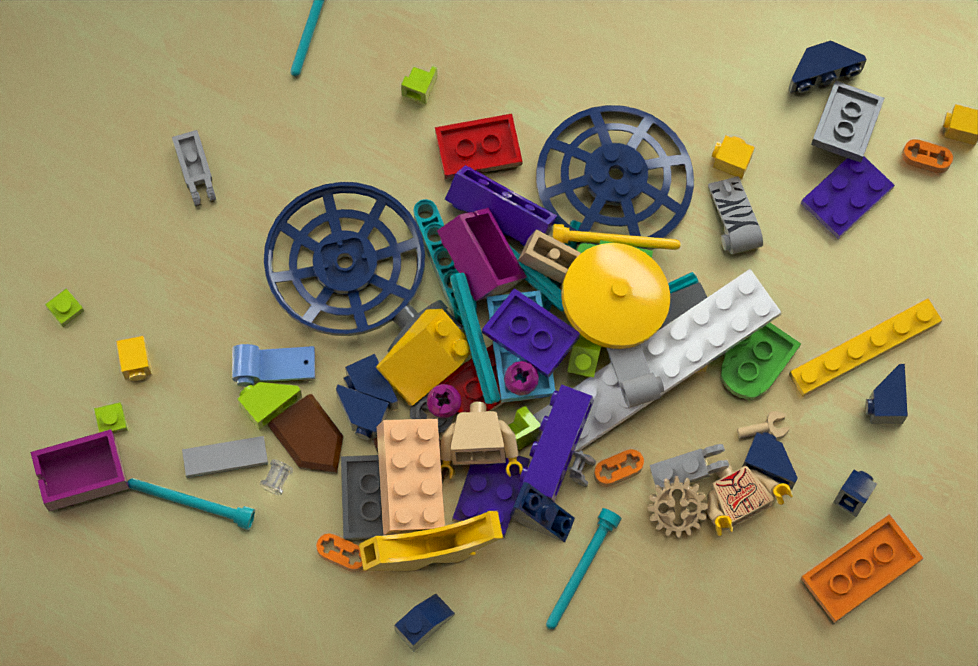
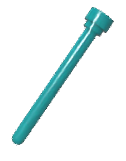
[290,0,325,77]
[127,478,256,530]
[546,508,622,630]

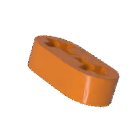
[902,139,953,173]
[594,449,644,487]
[316,533,363,572]

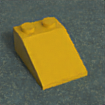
[376,309,471,406]

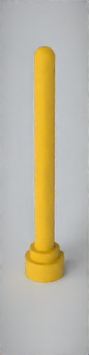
[553,224,681,250]

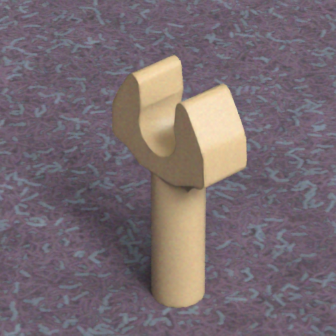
[737,411,790,440]

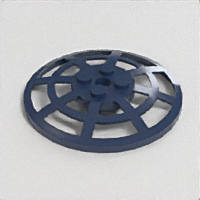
[536,105,694,249]
[264,182,425,336]

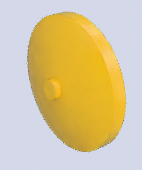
[561,243,670,349]

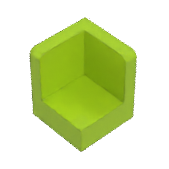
[401,66,437,104]
[508,406,541,450]

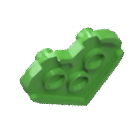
[720,323,801,401]

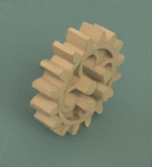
[648,476,708,538]

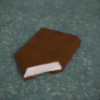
[267,394,344,474]

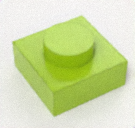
[45,288,84,327]
[94,402,128,434]

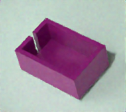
[437,208,527,301]
[30,429,129,512]

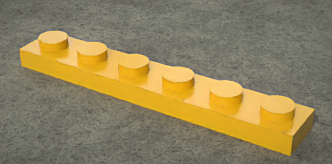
[789,298,942,397]

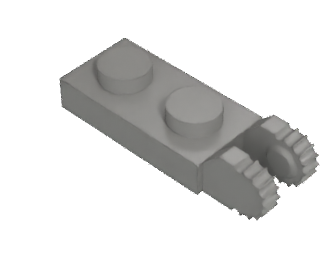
[172,130,216,206]
[650,444,729,488]

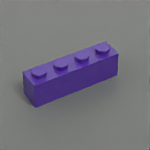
[444,165,557,246]
[519,384,594,502]

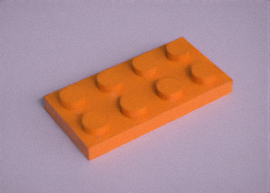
[800,514,923,623]

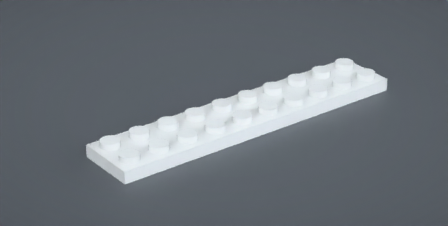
[533,269,781,452]

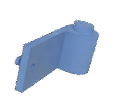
[232,344,315,387]

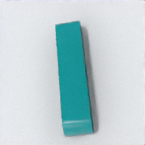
[413,199,477,324]

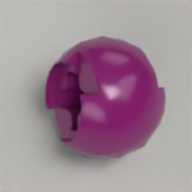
[504,361,539,396]
[427,384,461,418]

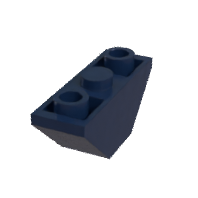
[788,40,867,93]
[510,482,575,543]

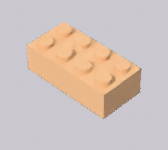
[377,419,445,536]

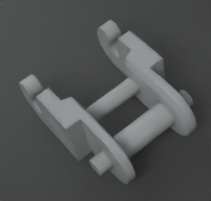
[567,450,596,487]

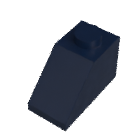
[343,354,398,410]
[865,364,908,424]
[336,384,389,440]
[742,432,798,489]
[833,469,877,517]
[394,594,455,652]

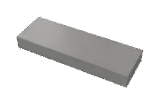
[182,436,268,478]

